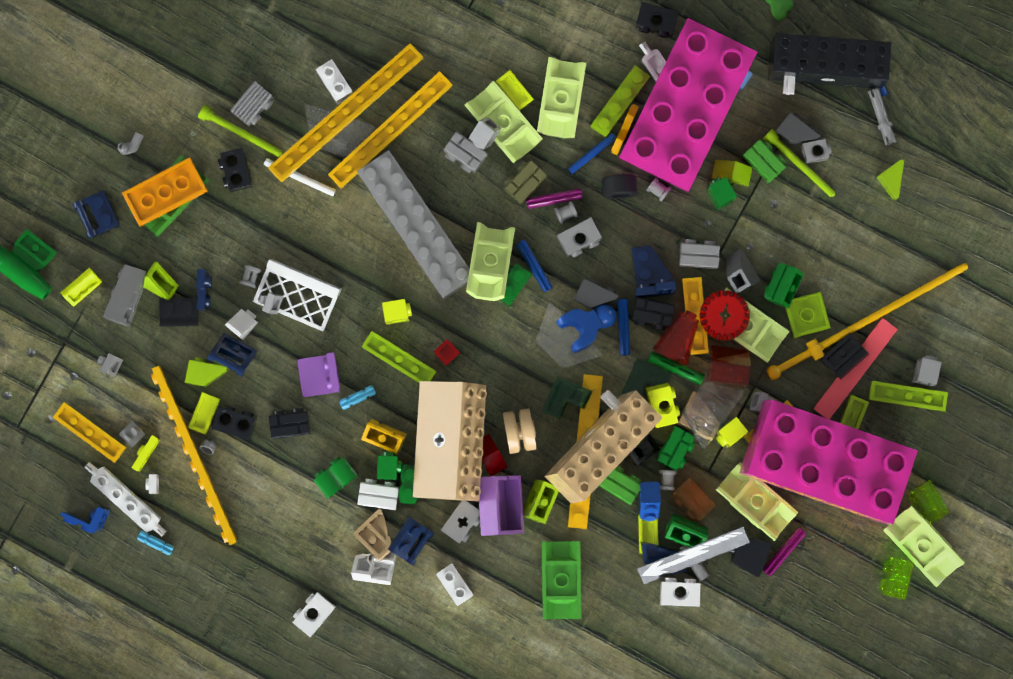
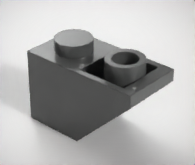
[776,112,820,145]
[726,248,761,294]
[573,278,618,309]

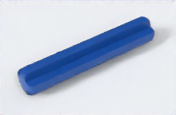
[517,240,552,292]
[617,299,630,356]

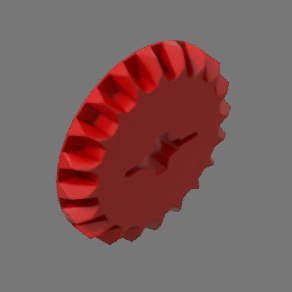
[700,290,750,340]

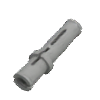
[868,88,897,146]

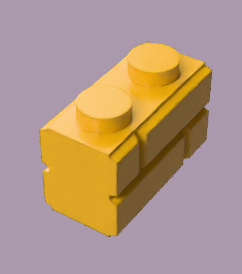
[361,419,407,455]

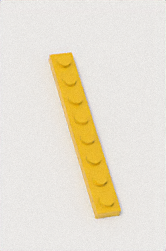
[328,71,453,189]
[568,374,603,529]

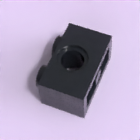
[635,2,679,38]

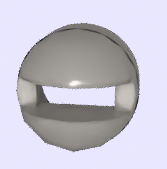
[199,438,216,455]

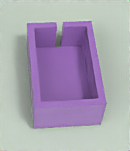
[479,475,524,536]

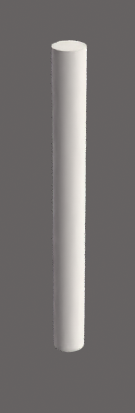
[264,158,336,196]

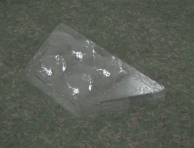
[305,104,376,157]
[536,302,602,369]
[683,382,745,449]

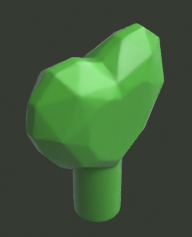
[764,0,794,21]

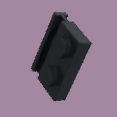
[159,298,199,327]
[821,333,869,380]

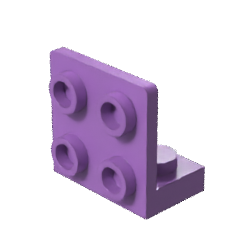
[297,352,341,397]

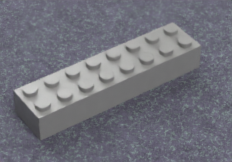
[357,150,470,300]

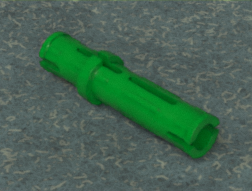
[648,351,705,385]

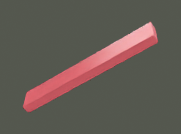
[813,318,898,419]

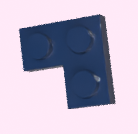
[196,269,212,311]
[635,279,676,298]

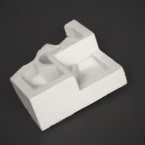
[351,552,396,585]

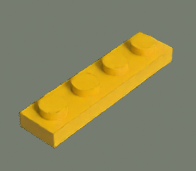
[682,277,709,355]
[52,402,127,463]

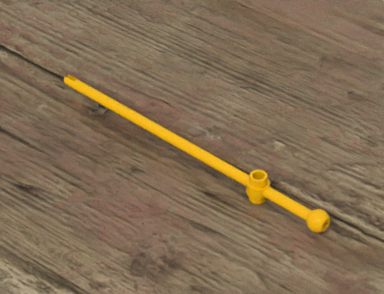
[766,263,968,380]

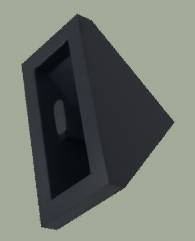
[628,434,660,466]

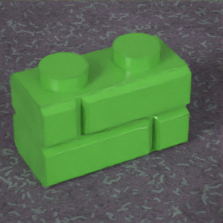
[742,139,787,184]
[599,466,641,505]

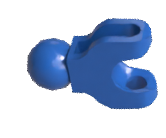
[556,304,616,353]

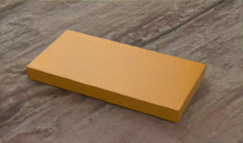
[122,157,208,227]

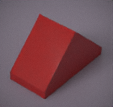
[482,434,508,476]

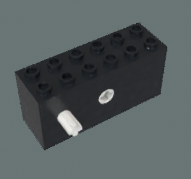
[768,33,892,95]

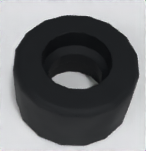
[602,174,637,199]

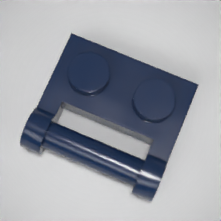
[72,190,120,239]
[208,333,257,377]
[388,517,434,566]

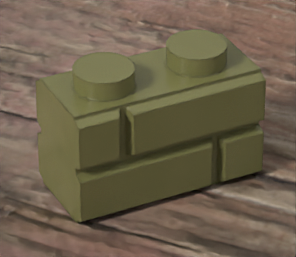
[504,160,547,205]

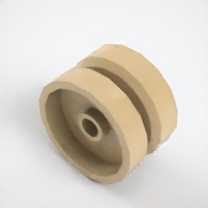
[503,408,536,454]

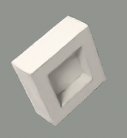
[145,474,159,494]

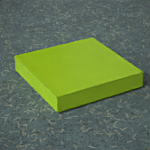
[785,291,831,338]

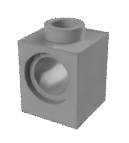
[469,117,502,150]
[801,139,831,164]

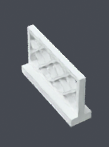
[253,259,342,331]

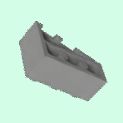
[103,264,147,327]

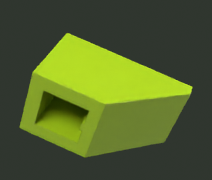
[185,357,229,387]

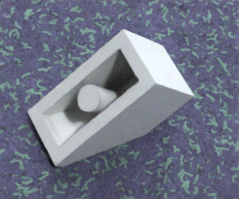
[225,309,258,340]

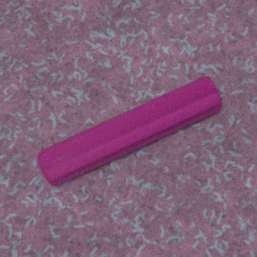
[526,189,582,209]
[763,528,806,576]

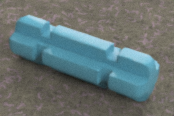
[339,385,376,410]
[137,531,174,555]

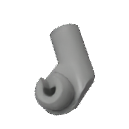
[117,132,144,155]

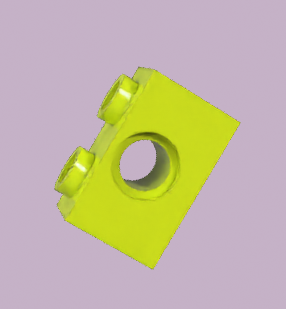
[382,299,412,325]
[645,382,680,428]
[716,417,748,448]

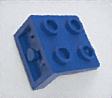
[60,507,110,533]

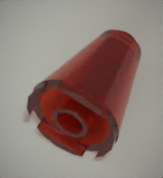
[652,310,699,366]

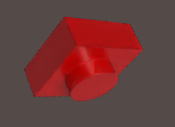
[433,339,460,366]

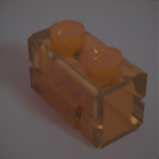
[672,477,716,521]

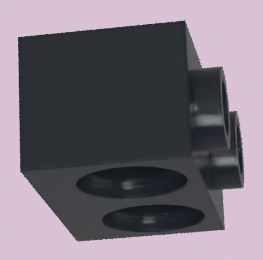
[218,148,253,193]
[212,405,257,441]

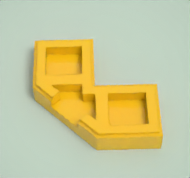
[611,104,639,155]

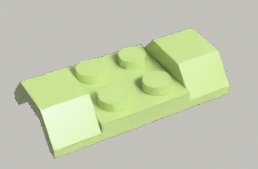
[537,57,586,138]
[465,81,543,163]
[466,222,515,301]
[719,287,789,363]
[716,462,798,541]
[883,505,965,587]

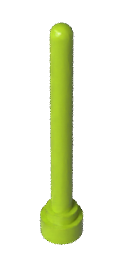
[198,104,282,157]
[762,128,835,197]

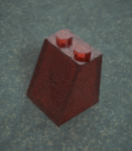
[706,345,751,388]

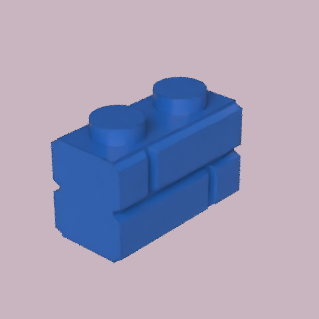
[639,482,661,521]

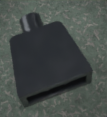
[728,538,772,578]

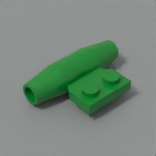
[0,229,57,300]

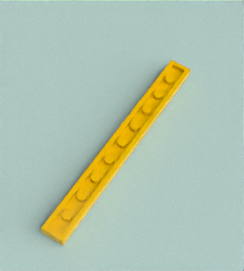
[268,43,423,183]
[151,366,238,545]

